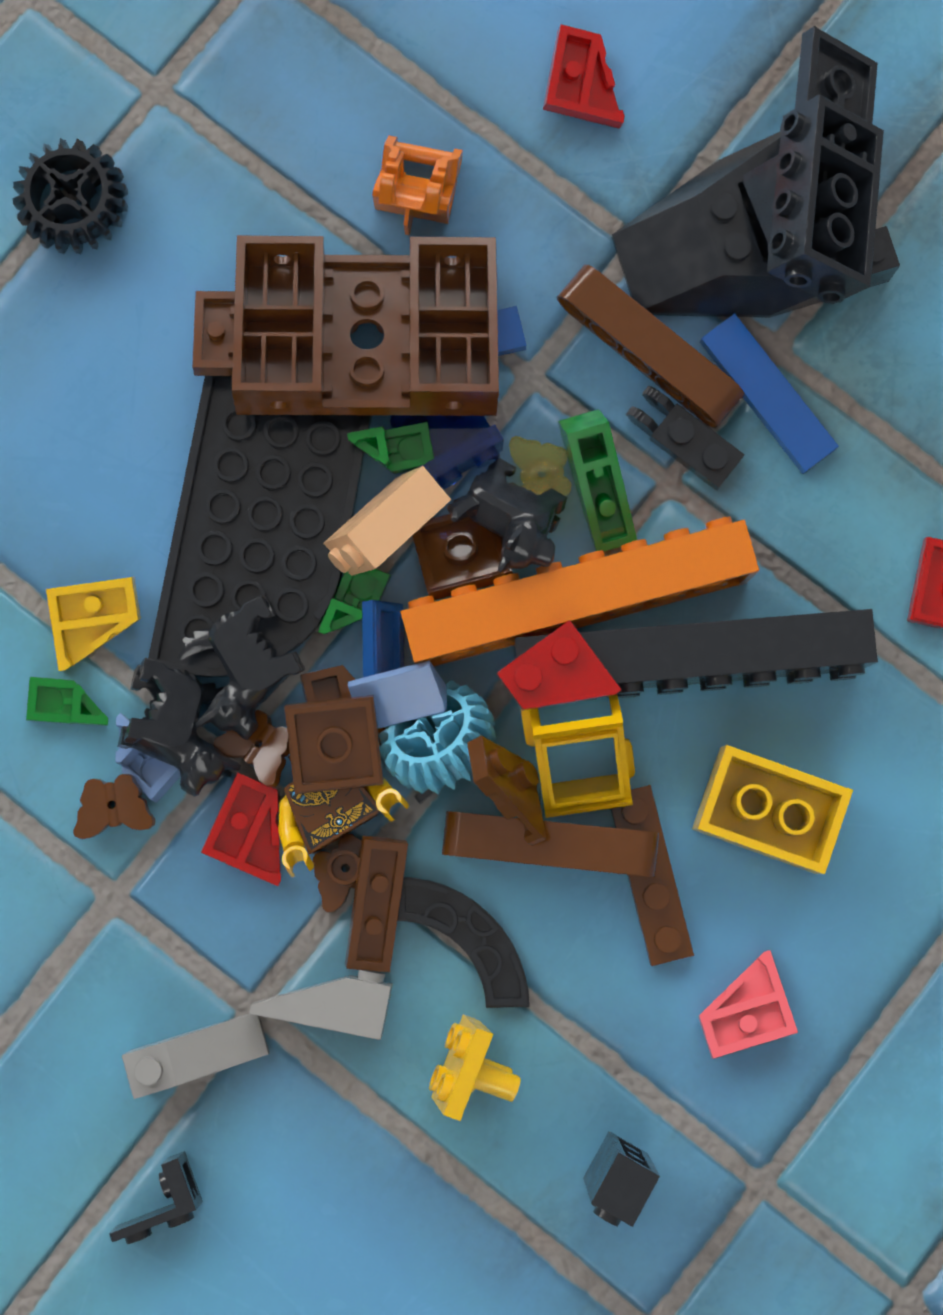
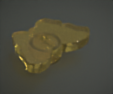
[509,436,572,496]

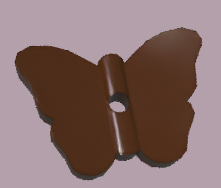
[213,710,290,788]
[73,774,156,839]
[313,834,362,913]

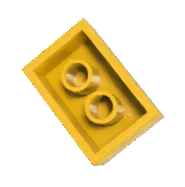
[692,745,853,875]

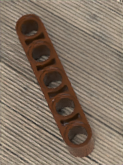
[556,264,744,428]
[442,811,659,877]

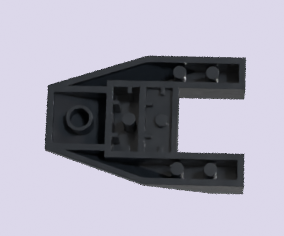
[612,132,900,318]

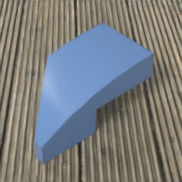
[115,713,181,803]

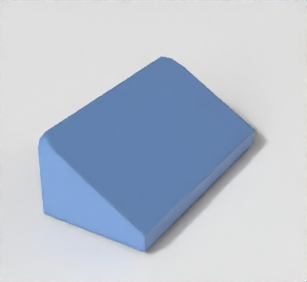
[348,661,447,729]

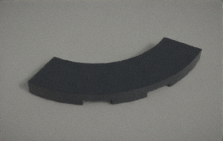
[397,877,530,1008]

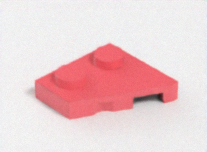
[698,950,798,1059]

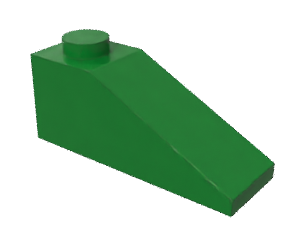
[558,409,637,551]

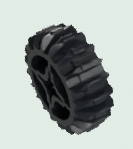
[12,138,128,255]

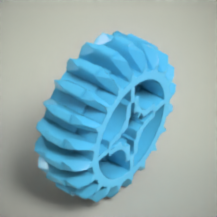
[378,680,497,794]

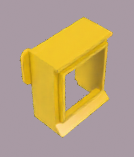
[521,694,635,818]

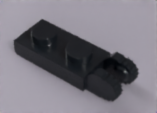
[626,386,745,490]

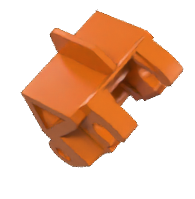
[372,135,463,235]

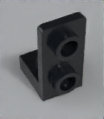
[109,1151,203,1244]

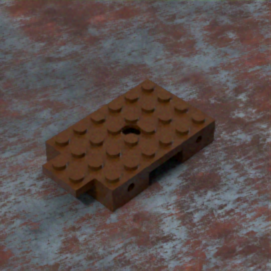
[192,235,499,416]

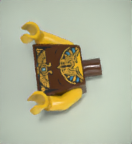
[278,755,409,877]

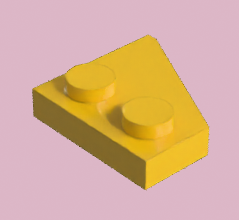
[46,577,141,671]

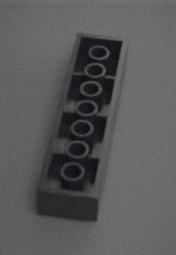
[514,609,878,702]

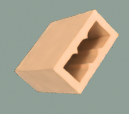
[324,466,451,576]

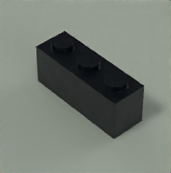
[583,1131,660,1227]

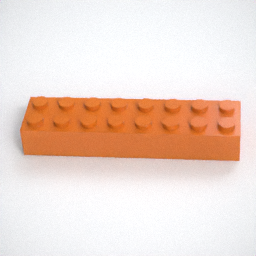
[400,516,759,667]

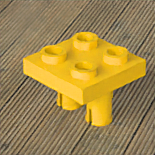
[429,1014,521,1121]

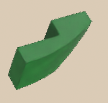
[347,422,436,474]
[318,569,391,634]
[26,677,109,726]

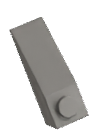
[249,970,393,1040]
[122,1014,270,1099]

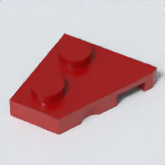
[543,24,625,129]
[497,620,621,711]
[201,772,281,886]

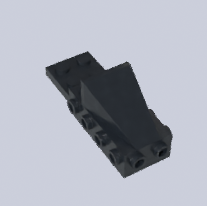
[743,26,884,304]

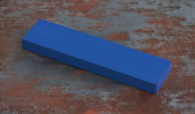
[700,313,839,474]

